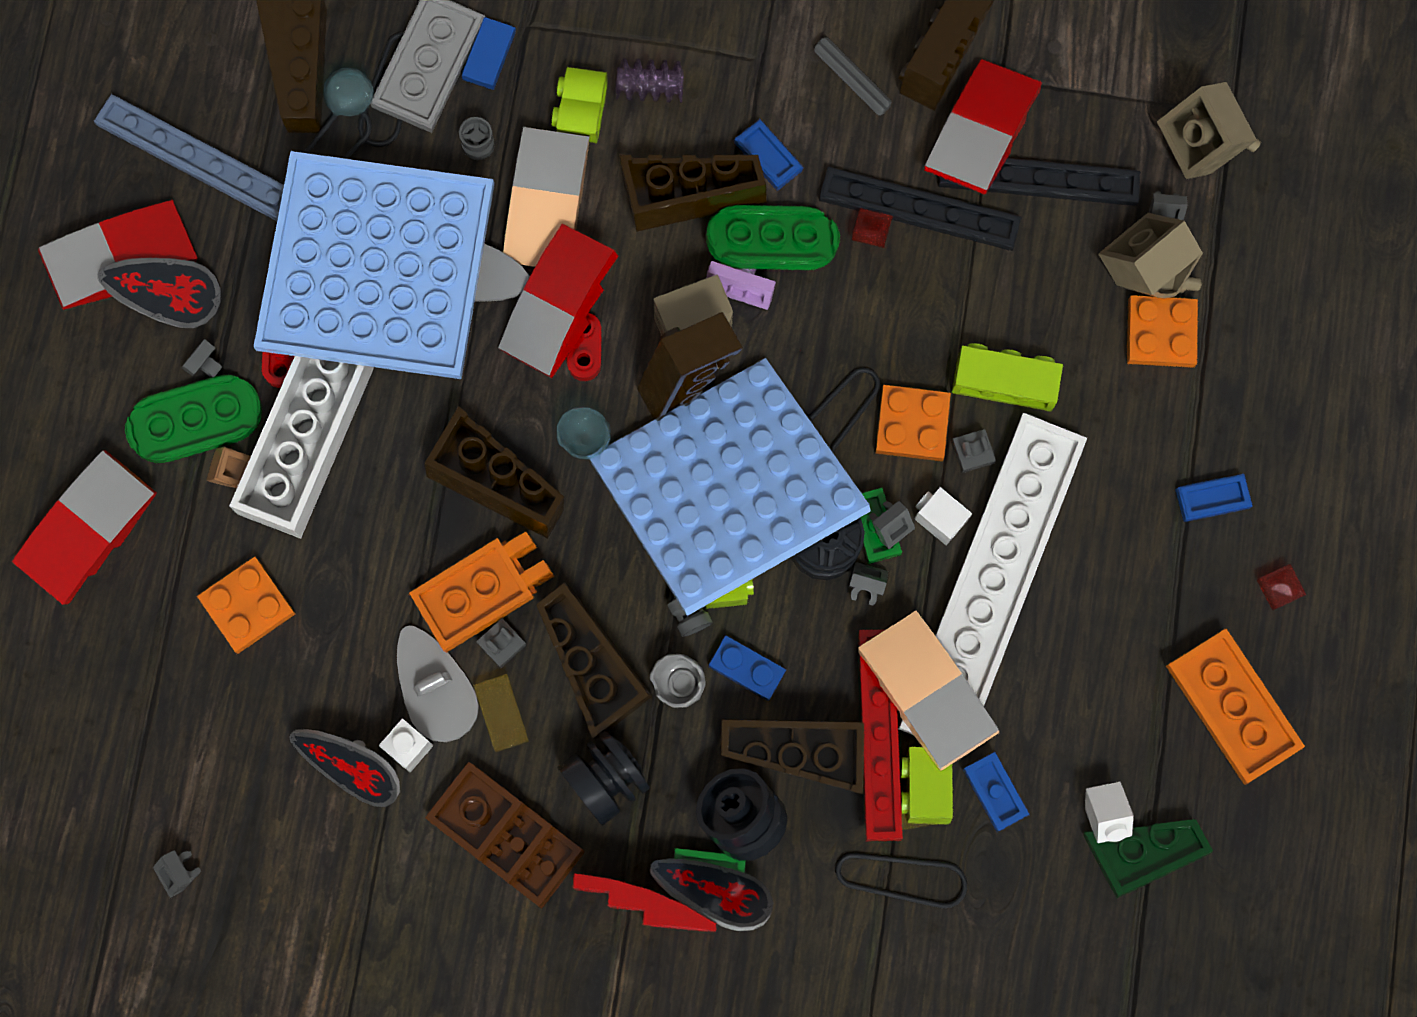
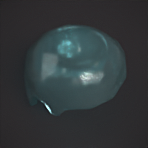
[323,67,374,117]
[556,407,611,460]

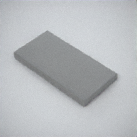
[370,0,485,133]

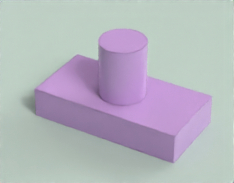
[707,261,776,310]

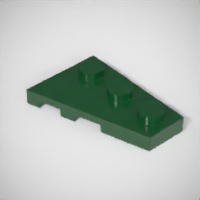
[1083,819,1213,898]

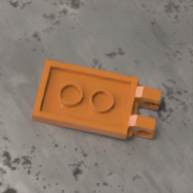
[409,532,554,653]

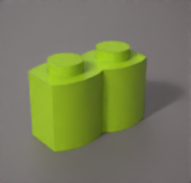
[552,67,608,143]

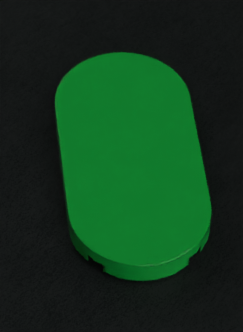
[706,205,840,270]
[125,375,262,463]

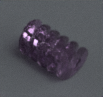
[616,57,684,103]

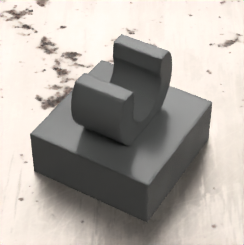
[1148,191,1188,220]
[181,339,222,378]
[951,429,996,473]
[869,501,915,549]
[850,562,889,606]
[476,618,526,668]
[153,850,201,898]

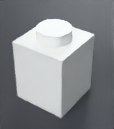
[915,487,972,546]
[379,718,434,772]
[1085,782,1133,843]

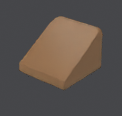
[207,447,251,488]

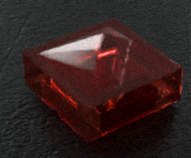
[852,208,892,248]
[1257,564,1306,610]

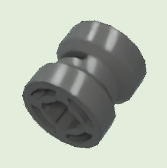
[459,117,495,160]
[667,599,713,637]

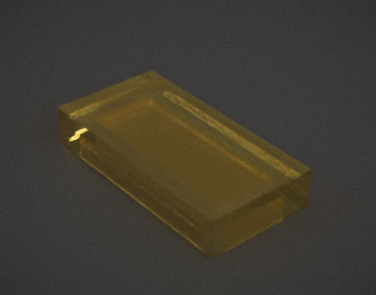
[473,674,529,752]

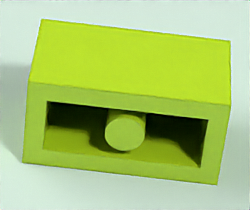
[900,747,953,824]

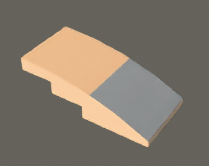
[503,127,590,267]
[858,611,999,771]

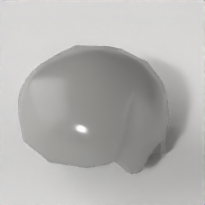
[650,654,706,708]

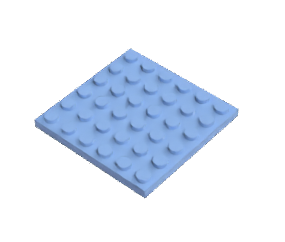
[254,151,494,379]
[589,358,870,616]

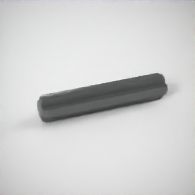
[815,37,892,115]

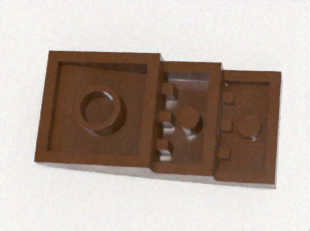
[425,762,585,909]

